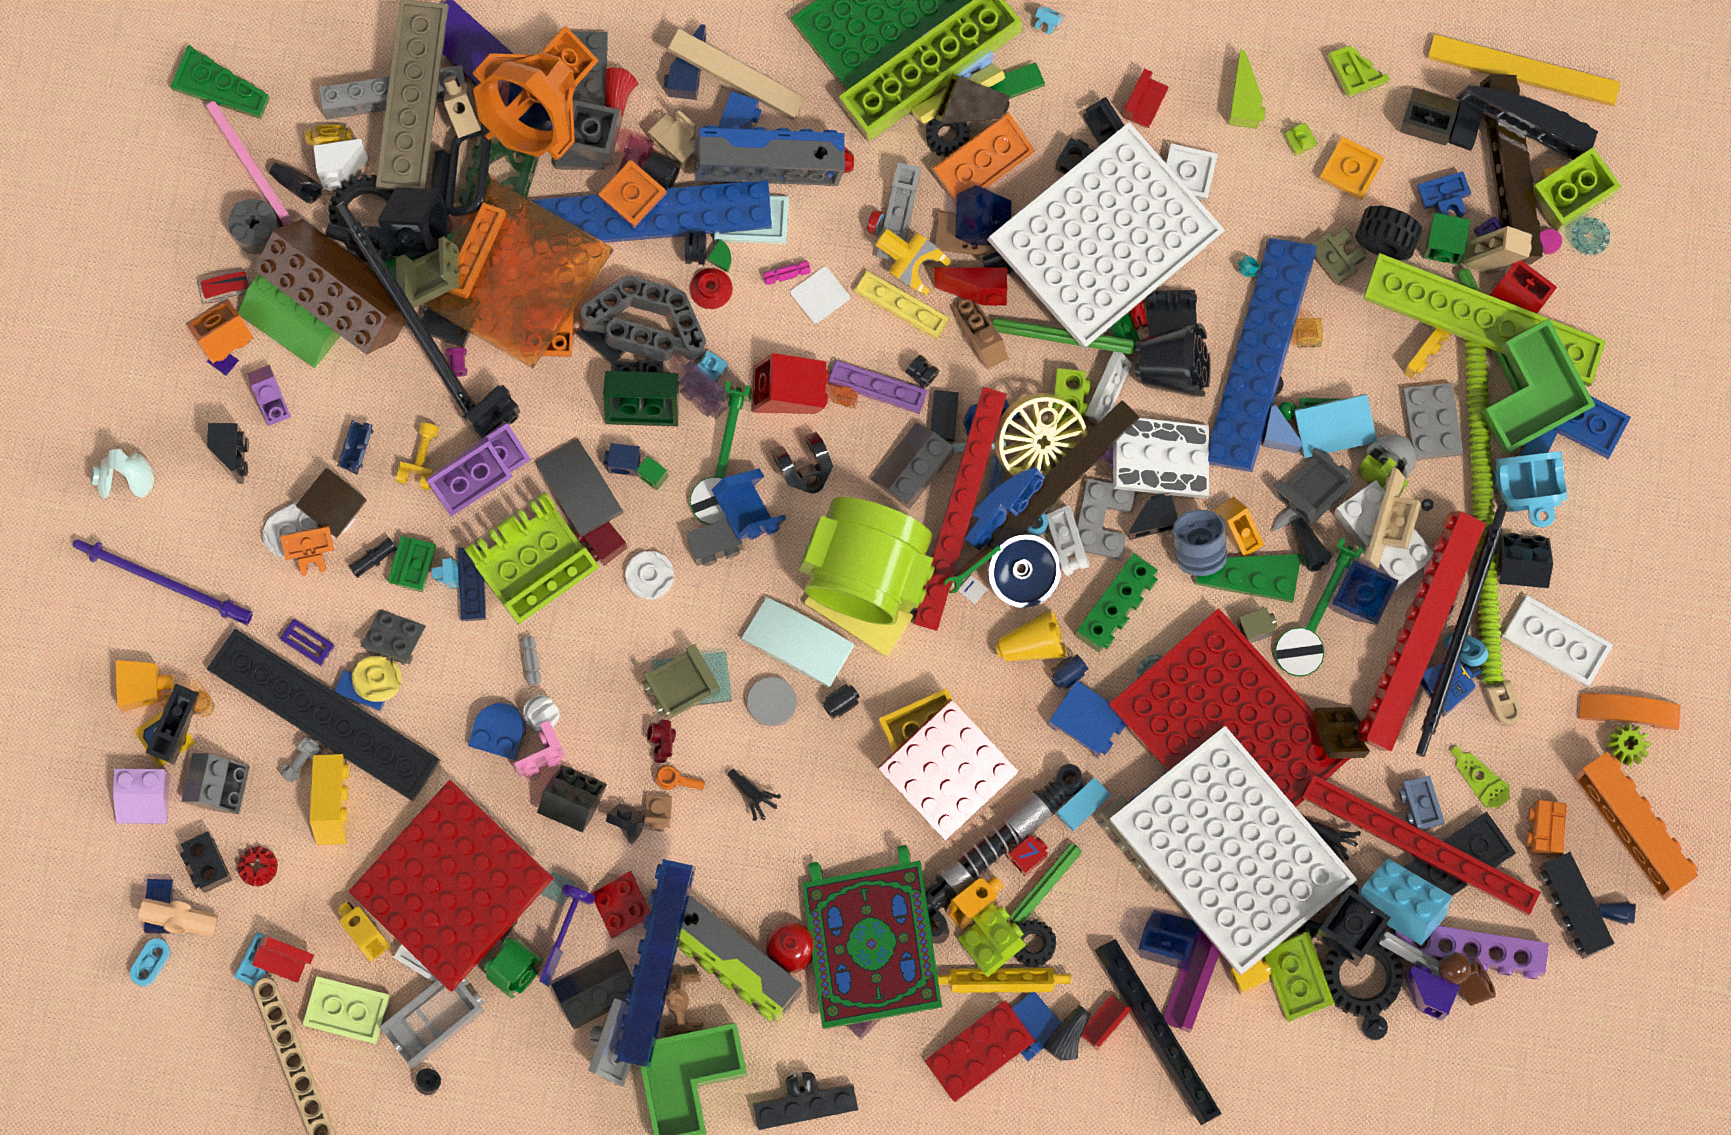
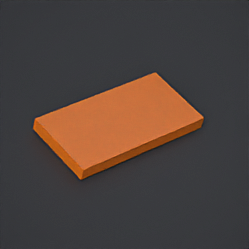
[931,112,1035,208]

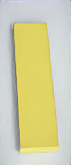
[911,63,1005,124]
[854,270,950,340]

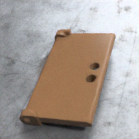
[935,210,1010,256]

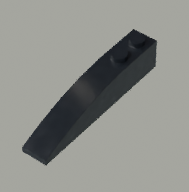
[1456,85,1598,160]

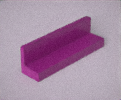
[1163,928,1220,1033]

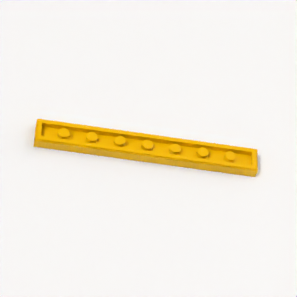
[1428,34,1621,107]

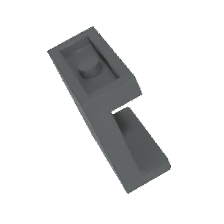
[1273,447,1353,525]

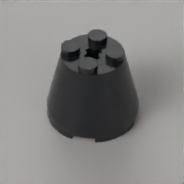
[1135,323,1211,397]

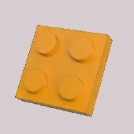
[1319,136,1385,201]

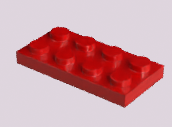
[925,1000,1036,1102]

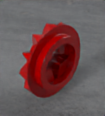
[237,846,278,886]

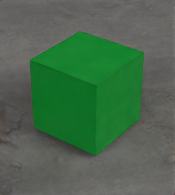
[1424,213,1470,265]

